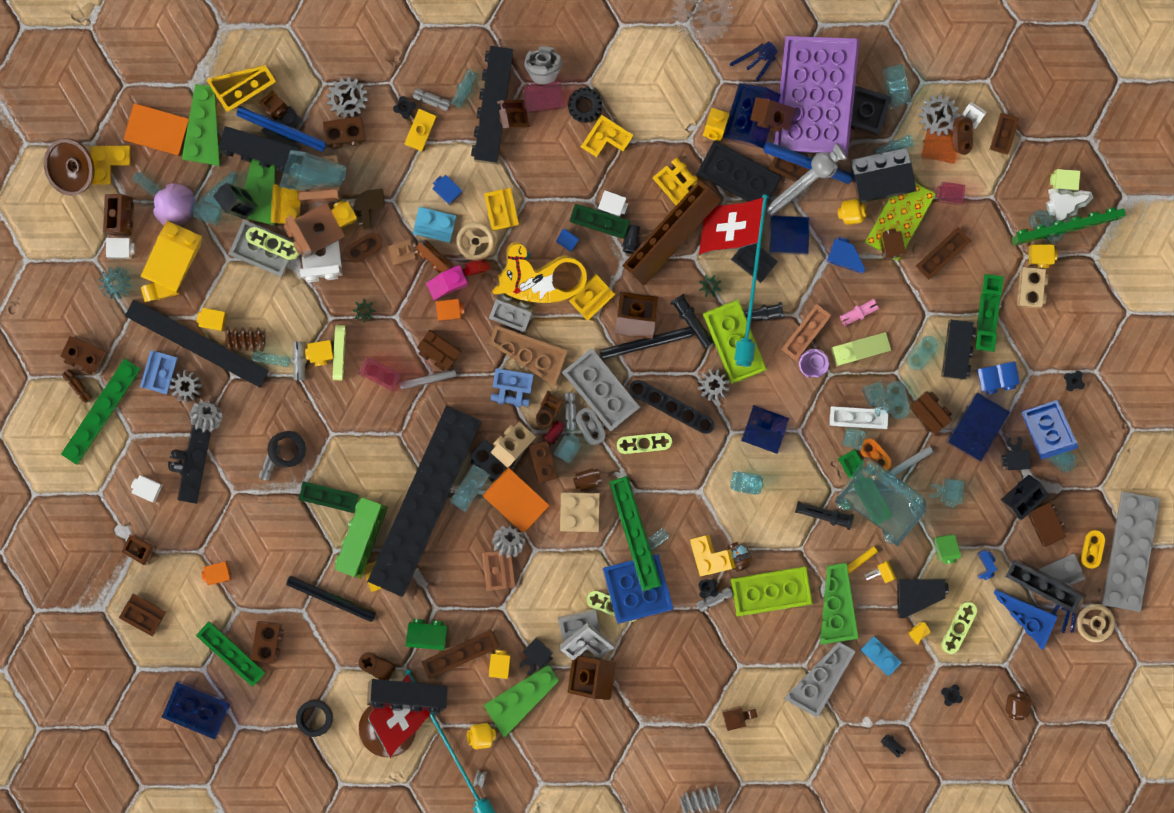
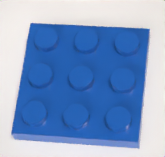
[602,554,673,624]

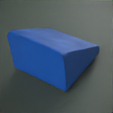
[556,229,579,252]

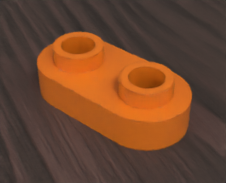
[859,439,891,472]

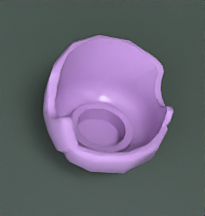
[799,349,830,377]

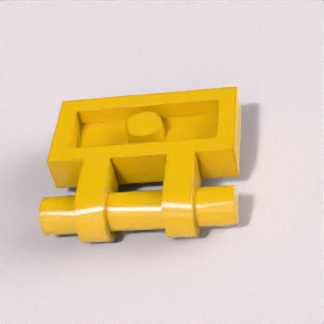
[652,157,698,206]

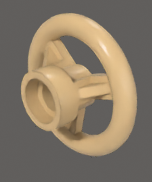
[457,222,495,261]
[1077,604,1115,642]

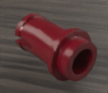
[544,420,566,445]

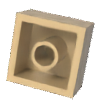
[560,492,599,532]

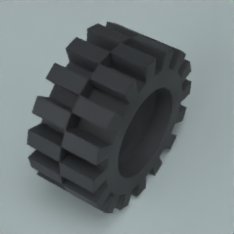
[568,87,602,123]

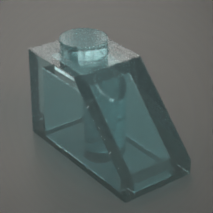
[449,465,490,512]

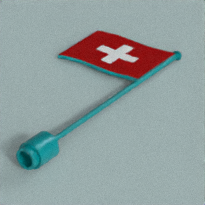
[699,194,769,367]
[368,669,496,813]

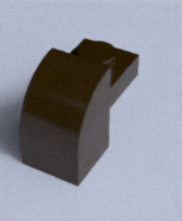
[353,189,385,231]

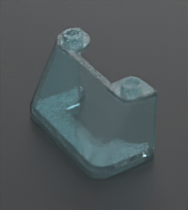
[835,457,926,546]

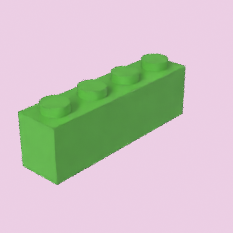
[335,497,388,579]

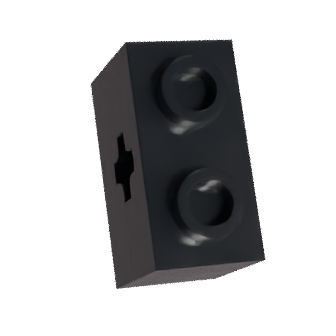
[1000,474,1049,520]

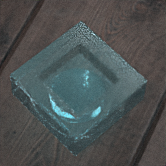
[842,427,866,451]

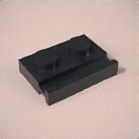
[731,244,778,284]

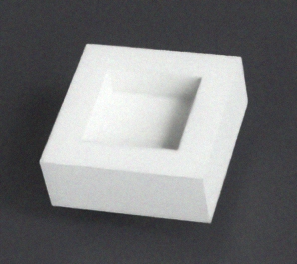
[961,102,987,129]

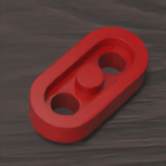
[462,260,491,277]

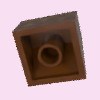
[615,292,658,339]
[567,656,616,700]

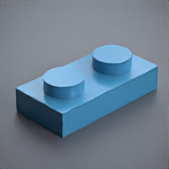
[860,636,902,677]

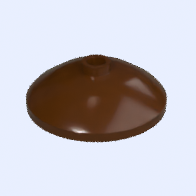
[44,138,95,196]
[359,705,416,757]

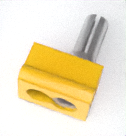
[865,560,896,583]

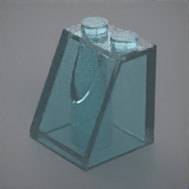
[279,150,347,191]

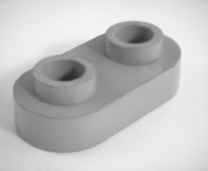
[576,408,605,445]

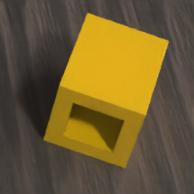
[197,308,227,332]
[489,650,511,679]

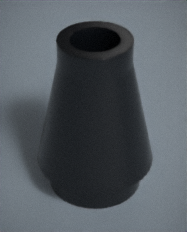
[621,225,640,254]

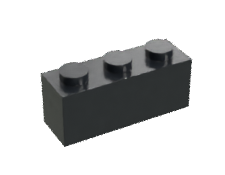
[941,319,976,380]

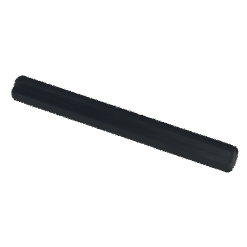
[600,327,693,359]
[286,576,376,622]

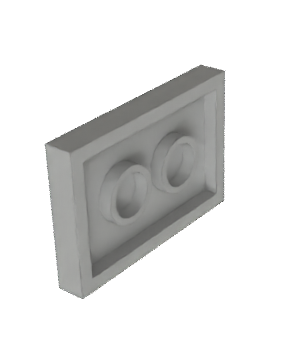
[228,219,294,277]

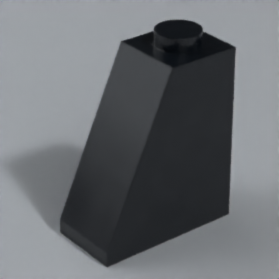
[897,579,949,618]

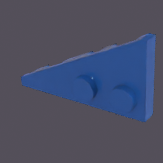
[994,589,1058,650]

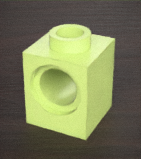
[1050,169,1080,192]

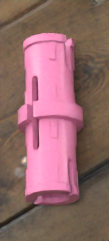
[839,299,879,327]

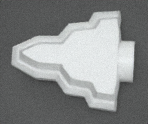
[1046,188,1093,223]

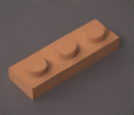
[781,304,832,361]

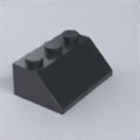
[850,148,916,204]

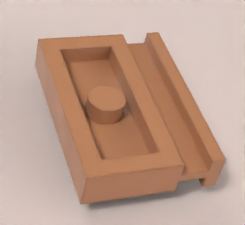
[482,551,515,591]

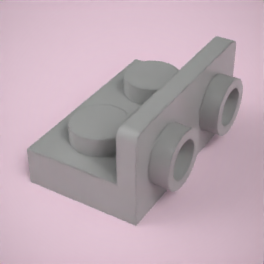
[489,293,535,332]

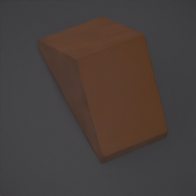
[122,535,157,565]

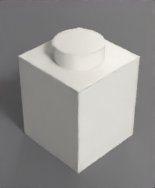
[598,190,628,217]
[106,238,135,259]
[131,475,163,502]

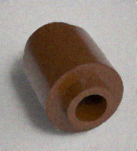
[573,468,602,492]

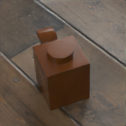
[722,706,758,731]

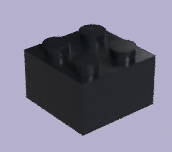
[851,86,891,136]

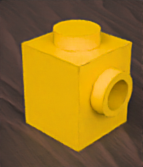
[331,200,358,229]
[1029,245,1058,269]
[305,340,334,366]

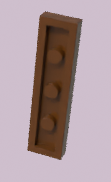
[421,630,499,679]

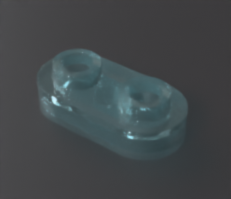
[1029,210,1064,243]
[906,336,938,370]
[886,381,909,419]

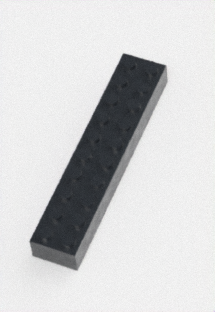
[367,405,482,597]

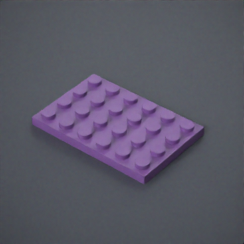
[774,36,860,155]

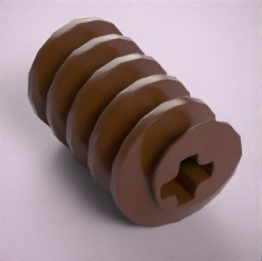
[225,327,266,352]

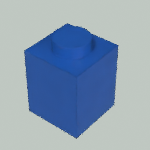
[432,175,463,206]

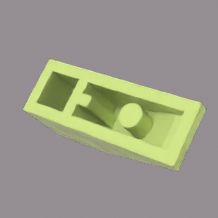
[831,332,891,366]

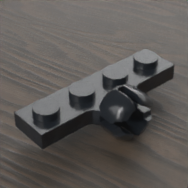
[168,425,211,504]

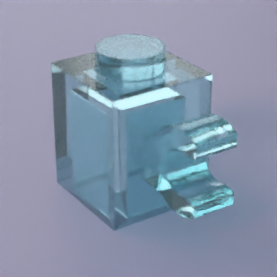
[554,433,582,464]
[1045,451,1077,472]
[928,479,965,507]

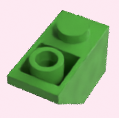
[934,534,961,564]

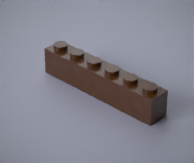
[622,181,721,285]

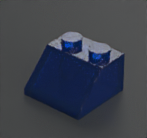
[769,215,809,256]
[740,405,789,454]

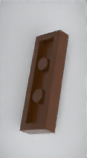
[915,227,971,280]

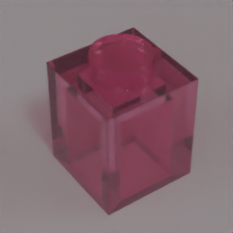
[935,182,966,206]

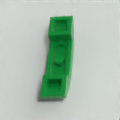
[975,274,1004,352]

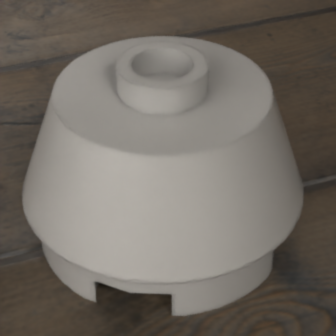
[524,46,563,84]

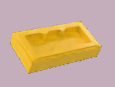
[404,109,437,152]

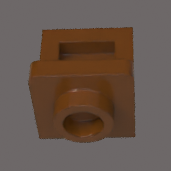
[259,90,289,120]

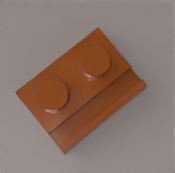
[415,239,453,273]

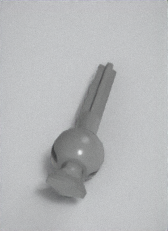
[766,143,847,216]

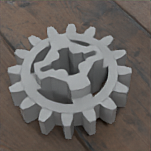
[326,77,368,118]
[918,94,960,137]

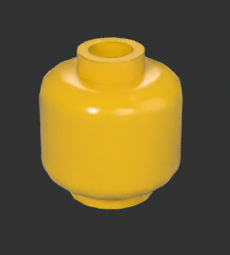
[838,199,867,225]
[467,723,496,750]

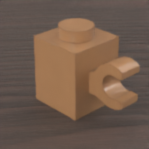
[388,240,418,266]

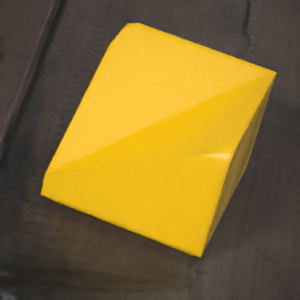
[908,621,930,645]

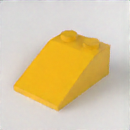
[141,221,202,292]

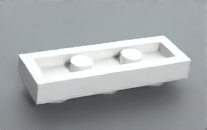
[829,406,888,429]

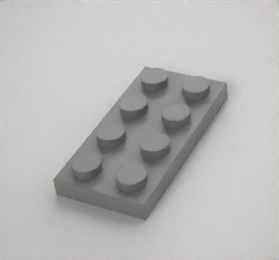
[562,348,640,432]

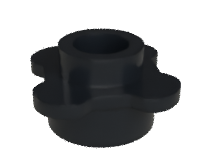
[393,96,416,119]
[1064,371,1085,392]
[698,579,718,599]
[941,685,963,706]

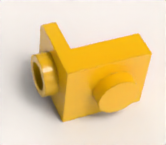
[703,108,729,141]

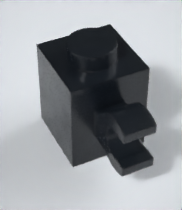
[1001,437,1031,470]
[520,637,553,675]

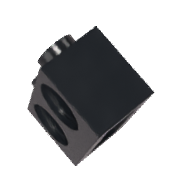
[213,183,258,219]
[469,440,514,483]

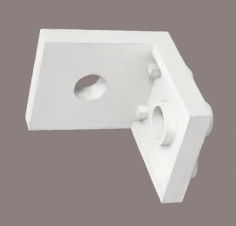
[300,231,343,282]

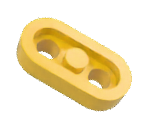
[1081,530,1105,569]

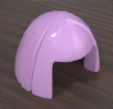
[153,183,196,226]

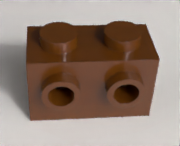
[103,194,134,236]
[60,336,108,375]

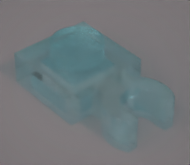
[862,381,890,417]

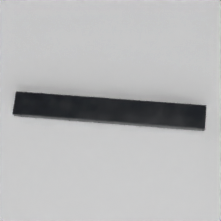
[125,299,269,388]

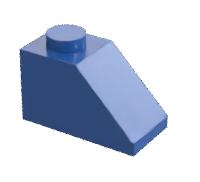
[826,237,865,274]

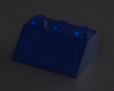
[722,83,781,149]

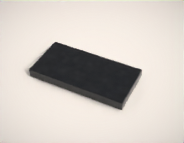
[696,141,782,205]

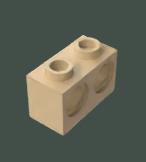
[1017,267,1048,309]
[491,422,536,468]

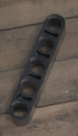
[629,380,714,434]

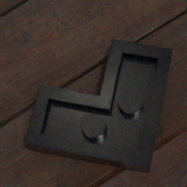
[261,106,303,149]

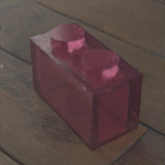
[523,81,565,114]
[358,357,403,392]

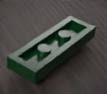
[569,204,630,239]
[298,481,359,513]

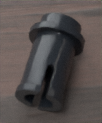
[881,734,906,758]

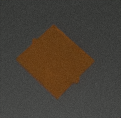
[921,129,957,164]

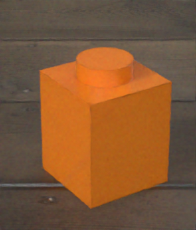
[436,299,465,321]
[201,561,232,586]

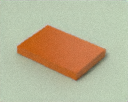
[123,103,189,156]
[482,467,549,533]

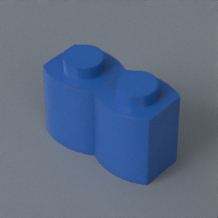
[976,361,1020,395]

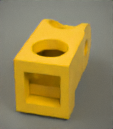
[141,283,180,303]

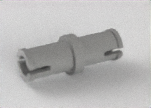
[291,342,307,380]

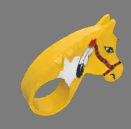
[492,242,587,303]

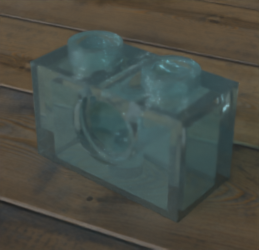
[882,64,912,108]

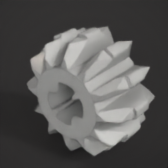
[698,369,730,401]
[170,370,203,403]
[189,400,223,433]
[492,525,525,559]

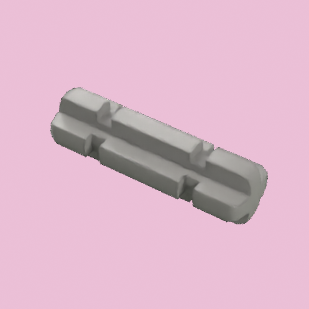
[413,88,450,111]
[565,393,576,430]
[259,445,281,481]
[697,587,733,612]

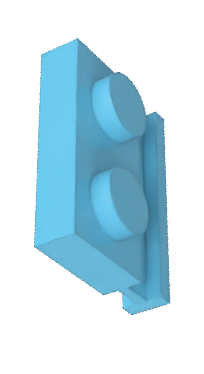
[412,207,457,243]

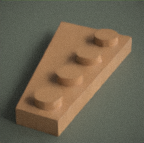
[489,325,568,387]

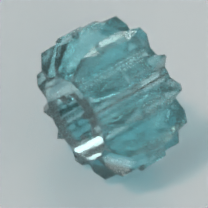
[98,267,132,299]
[730,471,763,495]

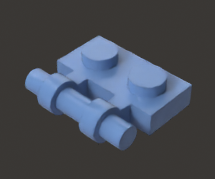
[490,368,533,407]

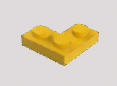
[581,115,634,158]
[91,146,131,185]
[690,534,736,577]

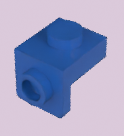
[977,549,997,580]

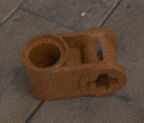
[536,391,565,428]
[359,653,397,680]

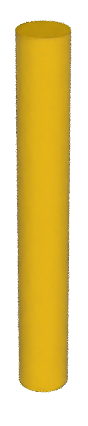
[847,546,878,574]

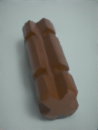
[62,369,92,403]

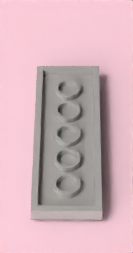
[1101,492,1160,612]

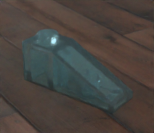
[192,171,238,227]

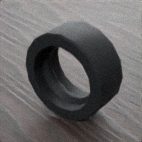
[267,431,306,468]
[296,700,333,737]

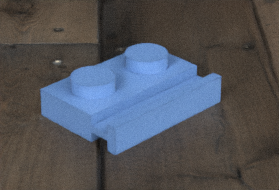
[140,350,178,395]

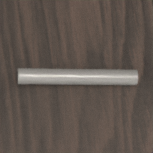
[399,369,457,390]
[880,446,934,482]

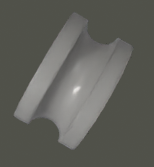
[473,769,487,788]

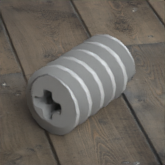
[679,786,720,813]

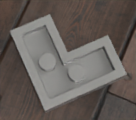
[559,622,614,660]

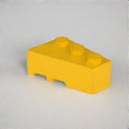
[206,64,276,112]

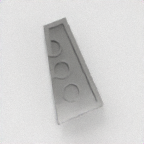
[784,642,856,718]

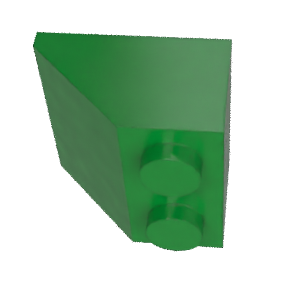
[405,619,448,650]

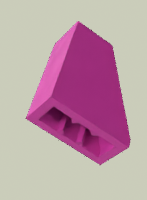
[426,265,469,301]

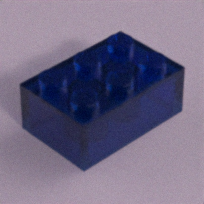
[945,392,1010,462]
[161,680,232,740]

